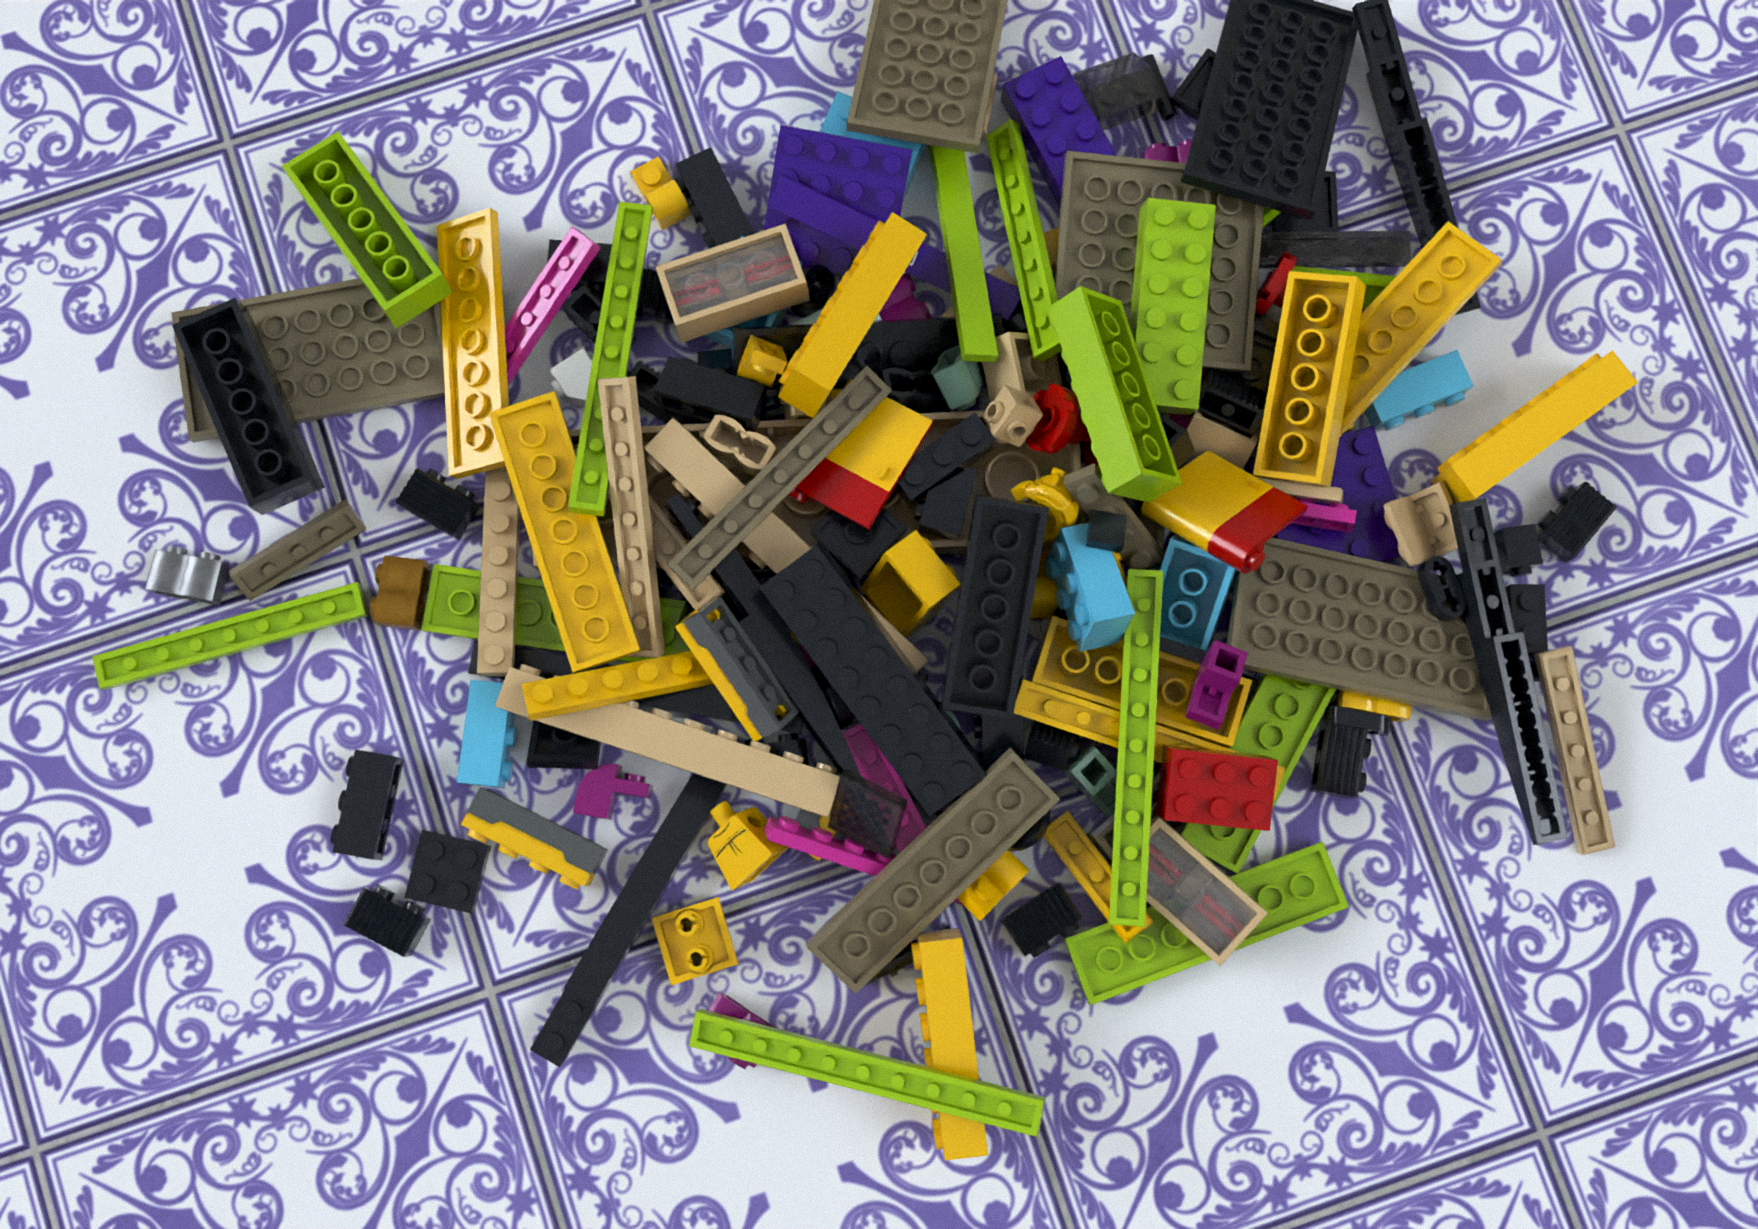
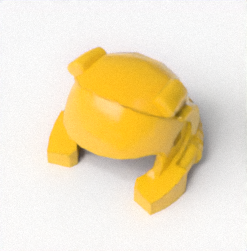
[1010,467,1081,543]

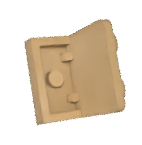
[1383,481,1458,567]

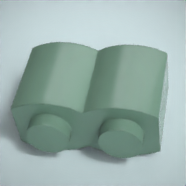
[931,345,986,411]

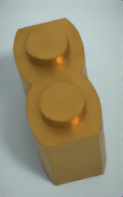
[370,555,431,631]

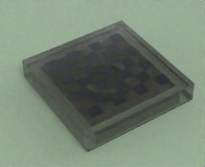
[828,769,908,859]

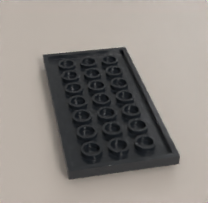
[1181,0,1358,221]

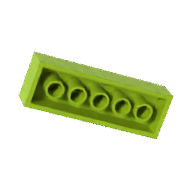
[282,131,453,329]
[1130,198,1216,415]
[1049,286,1182,502]

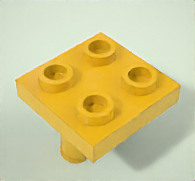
[652,897,739,986]

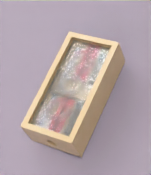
[655,224,810,343]
[1111,815,1268,966]

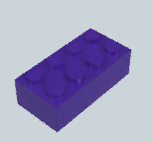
[1001,56,1117,208]

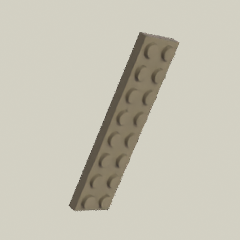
[806,747,1060,994]

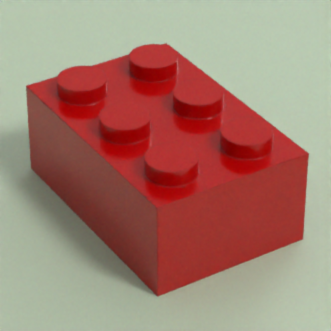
[1156,745,1278,831]

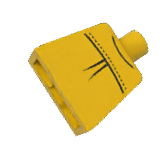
[708,801,790,891]

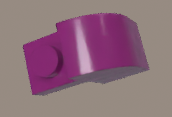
[1185,640,1248,730]
[573,764,653,820]

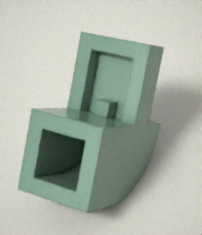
[1064,745,1117,817]

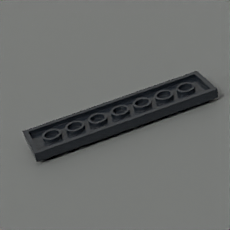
[733,314,1002,396]

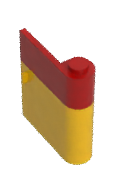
[788,379,934,530]
[1141,450,1308,574]

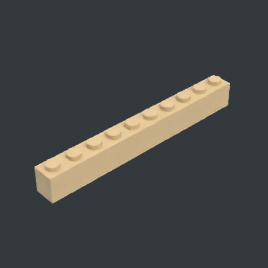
[644,418,928,672]
[495,664,842,818]

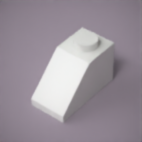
[550,348,592,407]

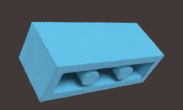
[1364,350,1474,431]
[457,680,517,789]

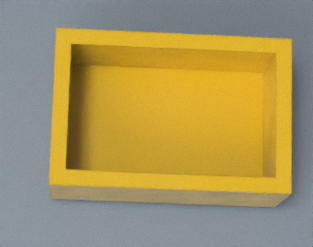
[860,530,961,638]

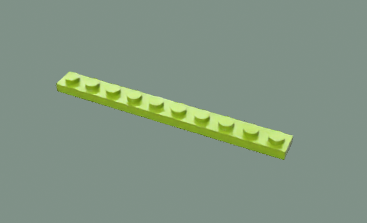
[568,201,653,516]
[1109,569,1163,927]
[689,1009,1046,1137]

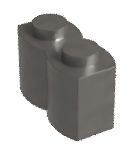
[145,546,229,605]

